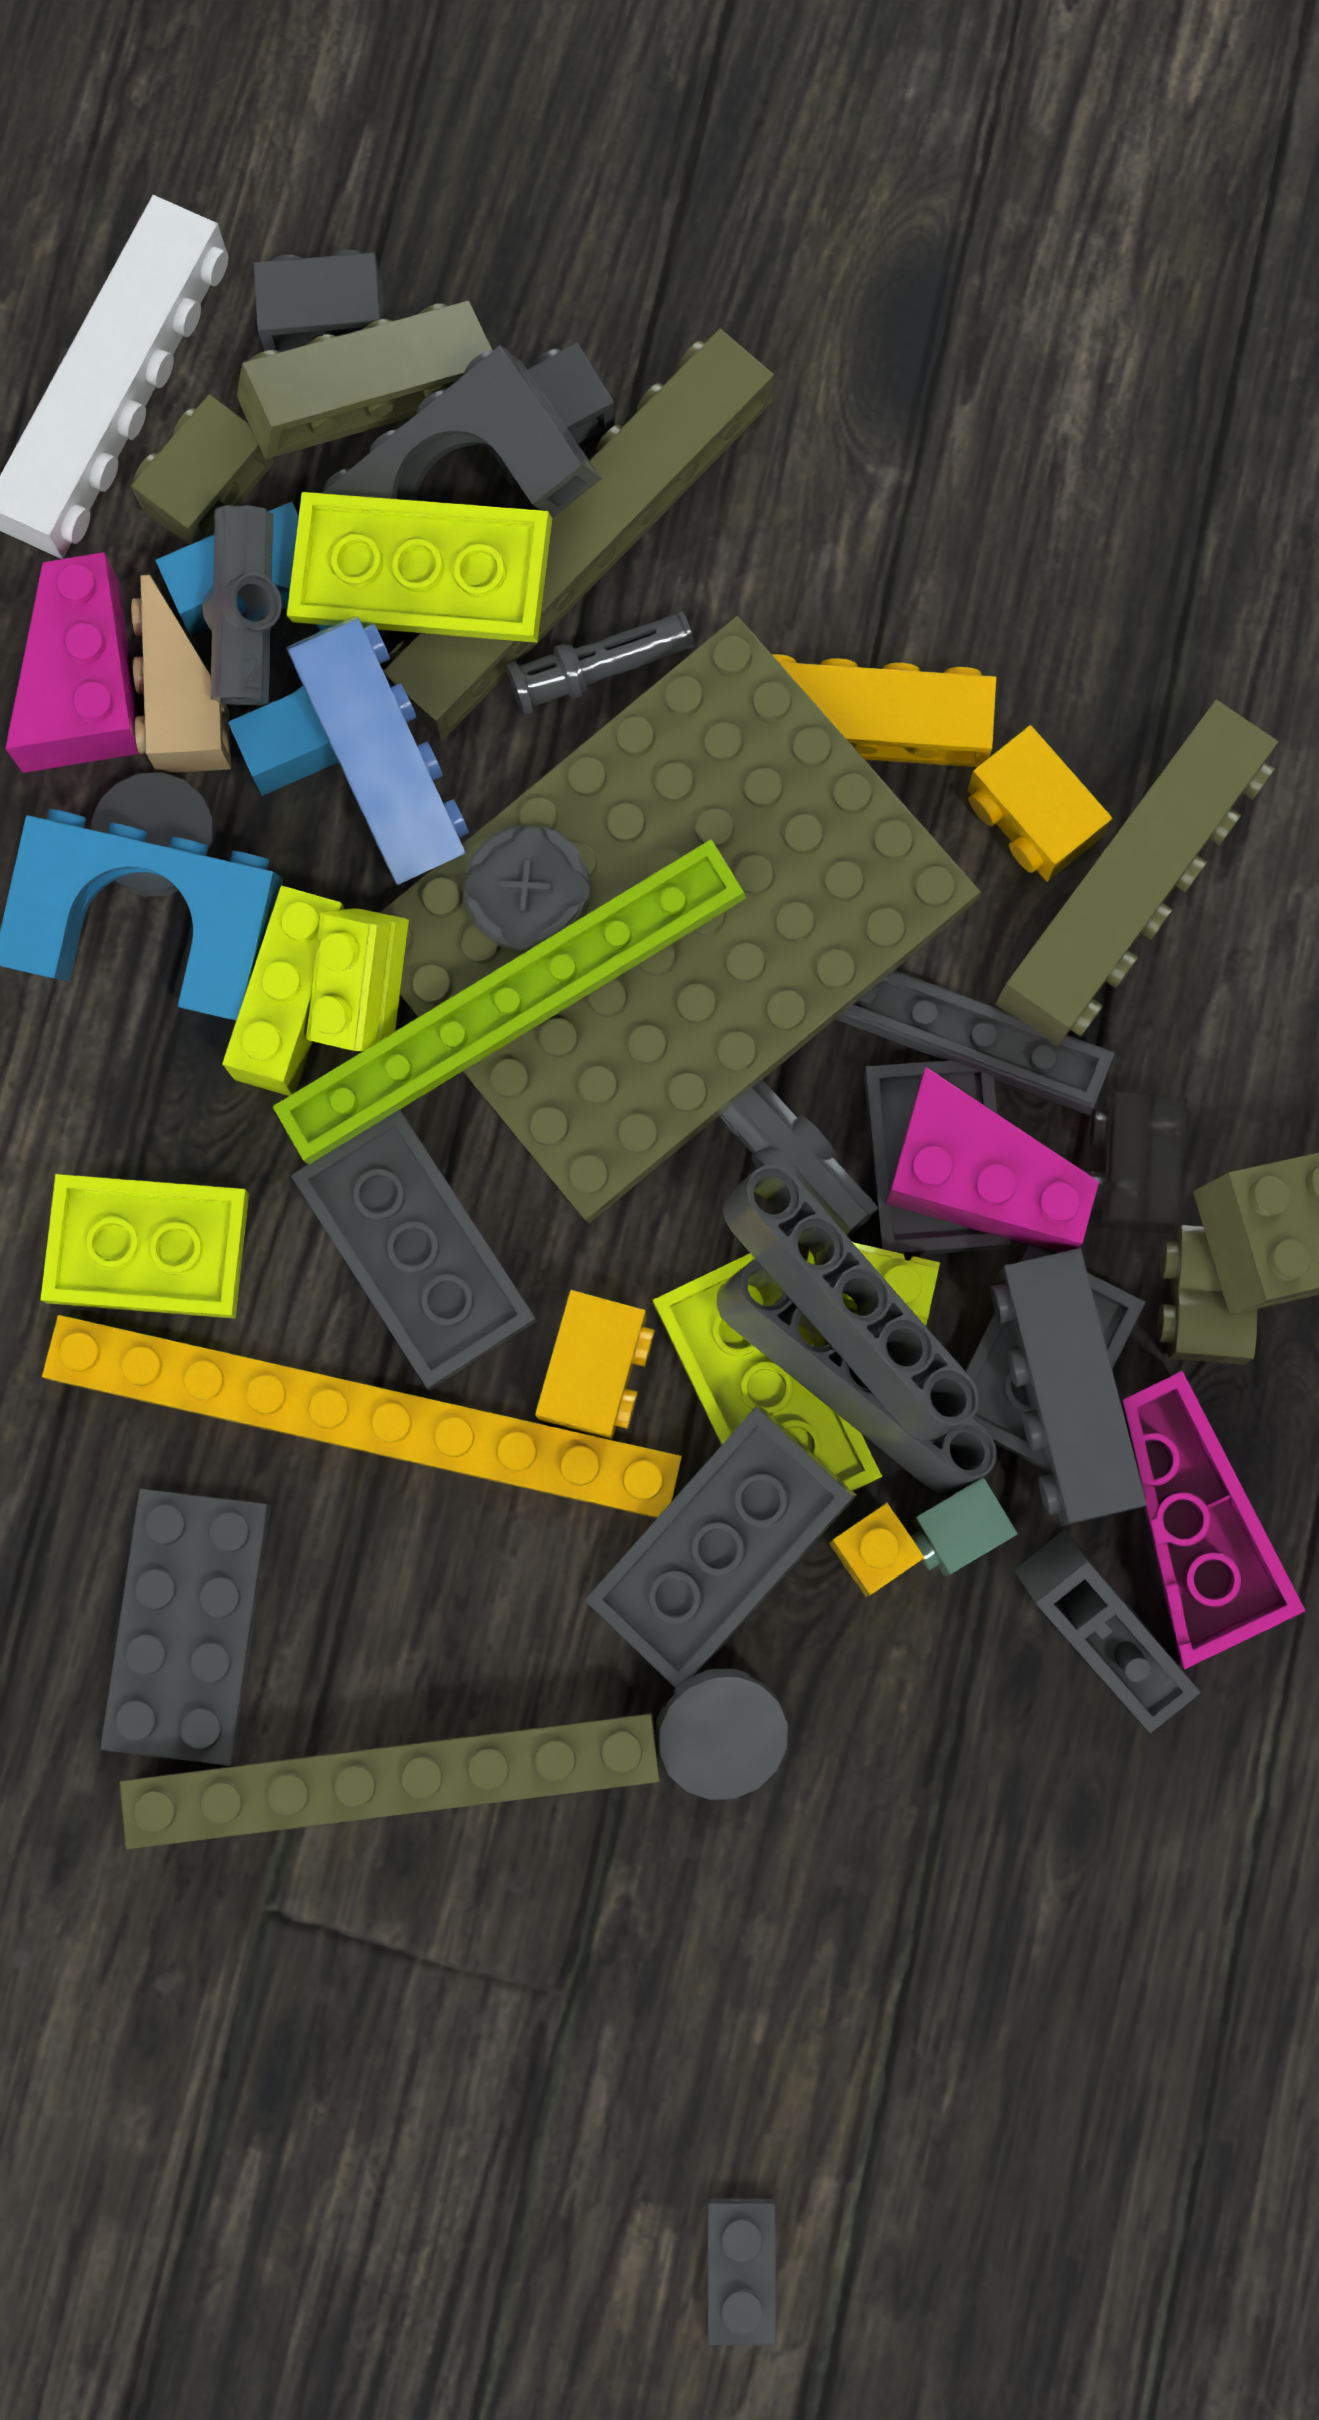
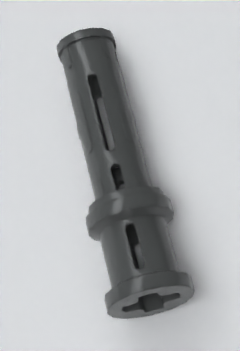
[505,611,694,716]

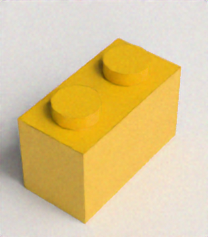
[967,725,1113,882]
[535,1290,655,1440]

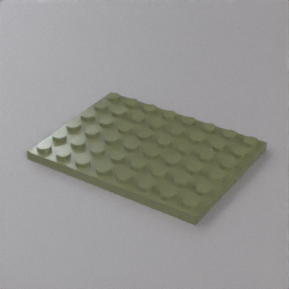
[380,616,981,1223]

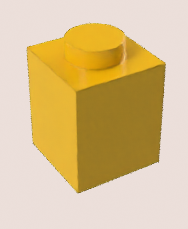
[829,1503,925,1597]

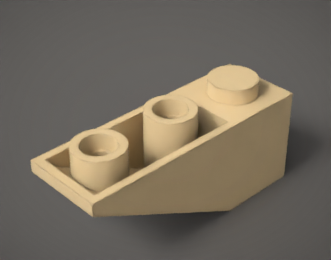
[131,575,231,773]

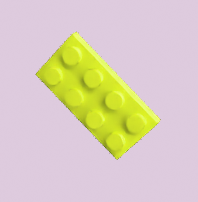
[287,492,552,643]
[653,1253,882,1491]

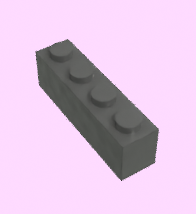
[991,1248,1147,1526]

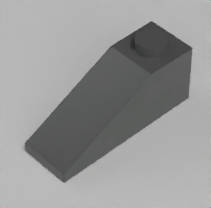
[1014,1529,1201,1733]

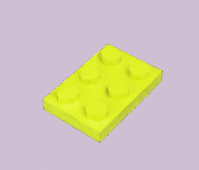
[41,1174,249,1319]

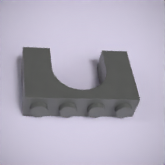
[322,345,602,517]

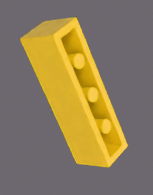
[772,654,996,767]

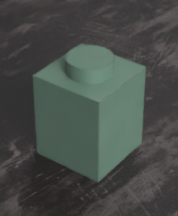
[911,1477,1018,1577]

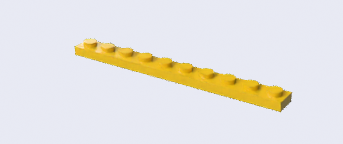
[42,1315,682,1518]

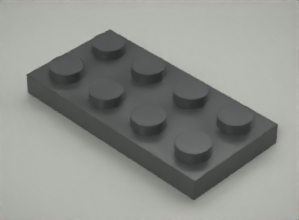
[291,1110,537,1391]
[584,1406,857,1688]
[100,1489,271,1766]

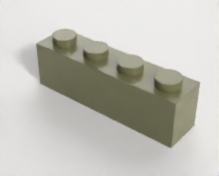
[237,300,492,460]

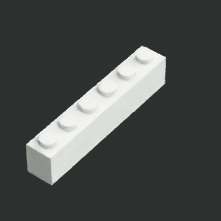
[0,195,228,559]

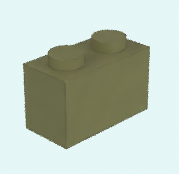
[131,394,275,546]

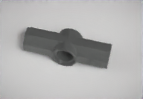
[202,505,282,705]
[718,1080,878,1238]

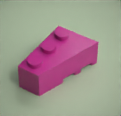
[5,552,140,773]
[885,1067,1099,1253]

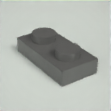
[708,2198,776,2346]

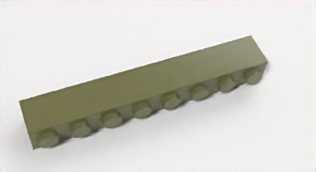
[383,328,774,742]
[120,1713,660,1849]

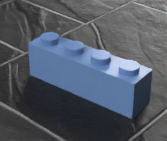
[286,616,469,885]

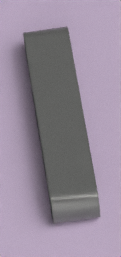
[723,1165,979,1441]
[717,1259,996,1494]

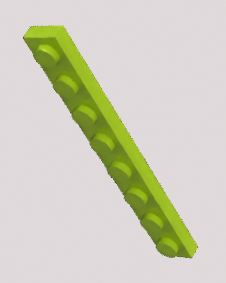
[273,839,746,1164]

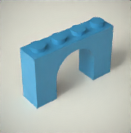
[156,501,339,796]
[0,809,284,1021]

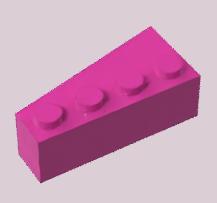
[1120,1371,1305,1669]

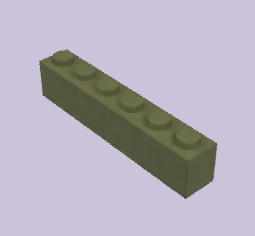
[995,699,1279,1048]

